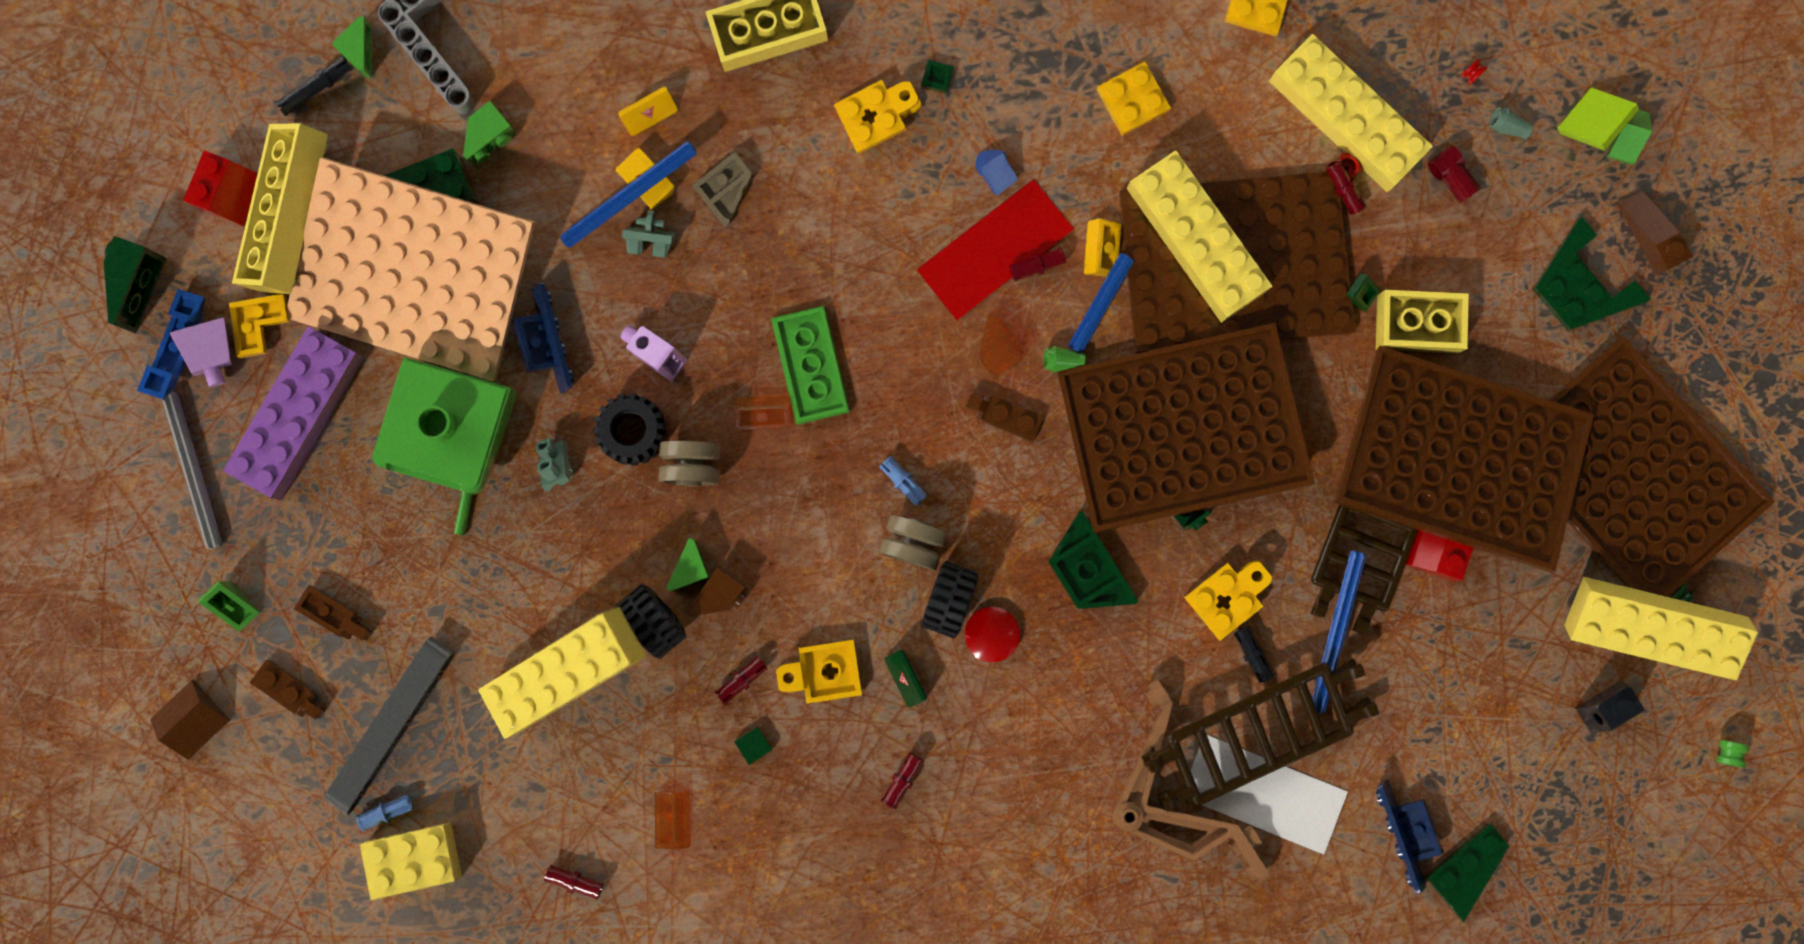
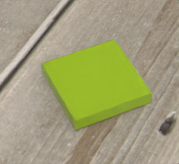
[1558,87,1639,151]

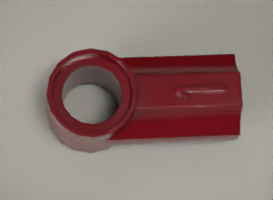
[1427,145,1481,204]

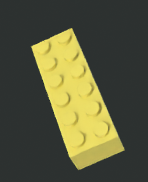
[1269,33,1433,193]
[232,123,328,294]
[1127,150,1272,323]
[1564,576,1758,681]
[478,607,646,739]

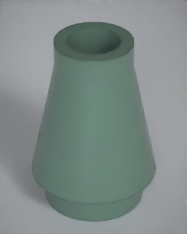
[1489,107,1533,139]

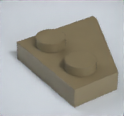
[692,152,752,227]

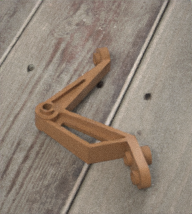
[1112,680,1270,883]

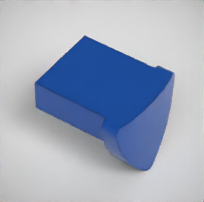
[975,150,1018,196]

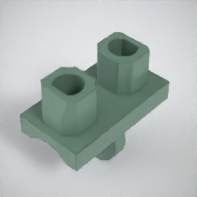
[622,211,676,258]
[536,438,573,492]

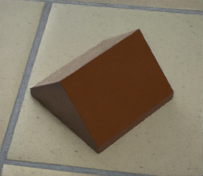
[150,680,231,760]

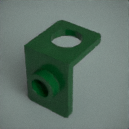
[1174,509,1212,531]

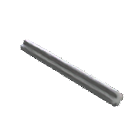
[162,391,222,549]

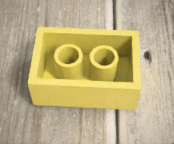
[1376,290,1469,354]
[360,822,462,900]

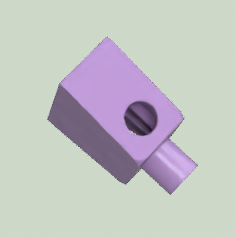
[170,318,232,387]
[621,325,687,382]

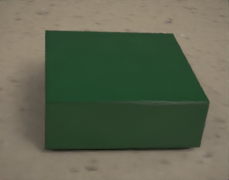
[921,59,954,94]
[1346,273,1381,312]
[734,726,773,765]

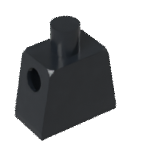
[1575,681,1645,732]

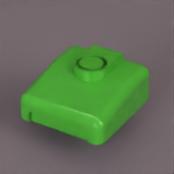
[373,357,518,494]

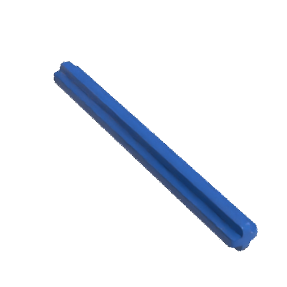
[560,141,697,247]
[1312,551,1366,714]

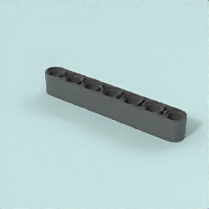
[323,636,455,815]

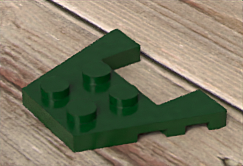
[1532,217,1651,331]

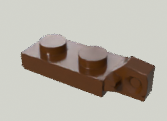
[966,394,1044,443]
[294,585,372,641]
[250,659,326,719]

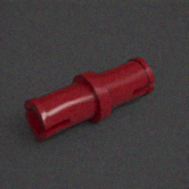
[1324,159,1366,215]
[1009,247,1067,282]
[714,655,768,706]
[881,752,924,810]
[544,865,604,900]

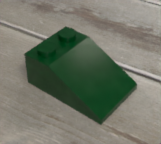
[103,236,166,334]

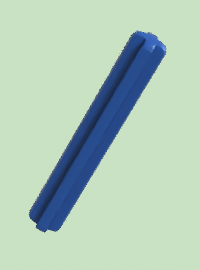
[1068,253,1133,353]

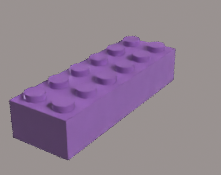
[223,326,365,500]

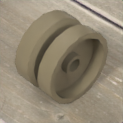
[658,441,721,487]
[879,515,948,571]

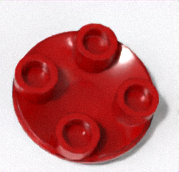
[964,607,1020,662]

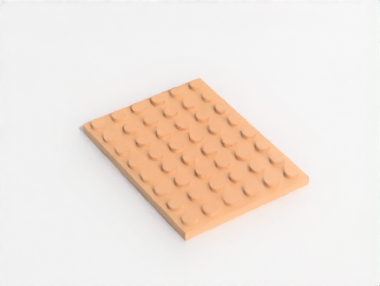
[287,158,535,381]

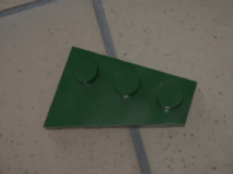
[1425,823,1510,922]

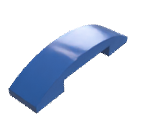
[137,289,205,400]

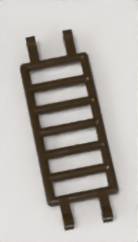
[1310,504,1419,634]
[1141,658,1380,812]

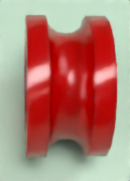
[1460,58,1488,85]

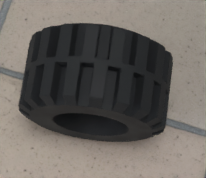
[594,393,667,466]
[922,561,978,638]
[615,584,687,659]

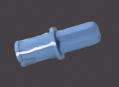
[879,456,927,506]
[356,795,413,832]

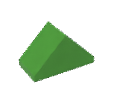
[332,16,372,78]
[1606,110,1652,165]
[666,538,710,592]
[198,581,260,632]

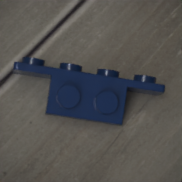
[513,282,574,394]
[1376,779,1444,894]

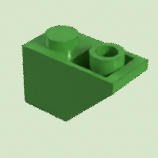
[463,101,515,166]

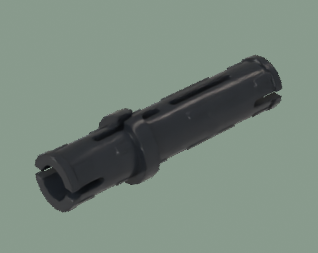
[275,55,353,116]

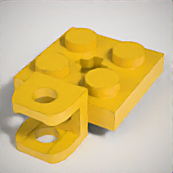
[834,80,922,155]
[1184,560,1272,641]
[776,640,862,704]

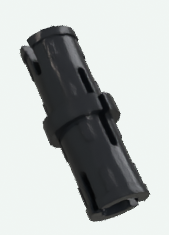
[1233,625,1275,683]

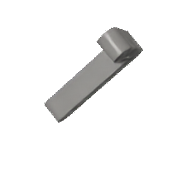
[378,0,475,115]

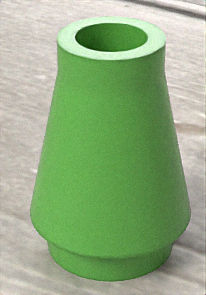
[1043,346,1085,373]

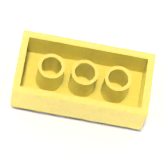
[705,0,828,72]

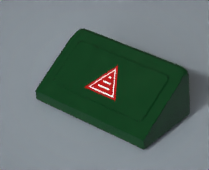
[884,649,927,707]

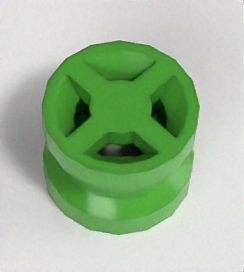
[1716,740,1750,768]

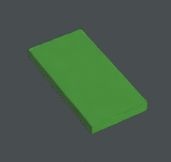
[771,306,850,425]

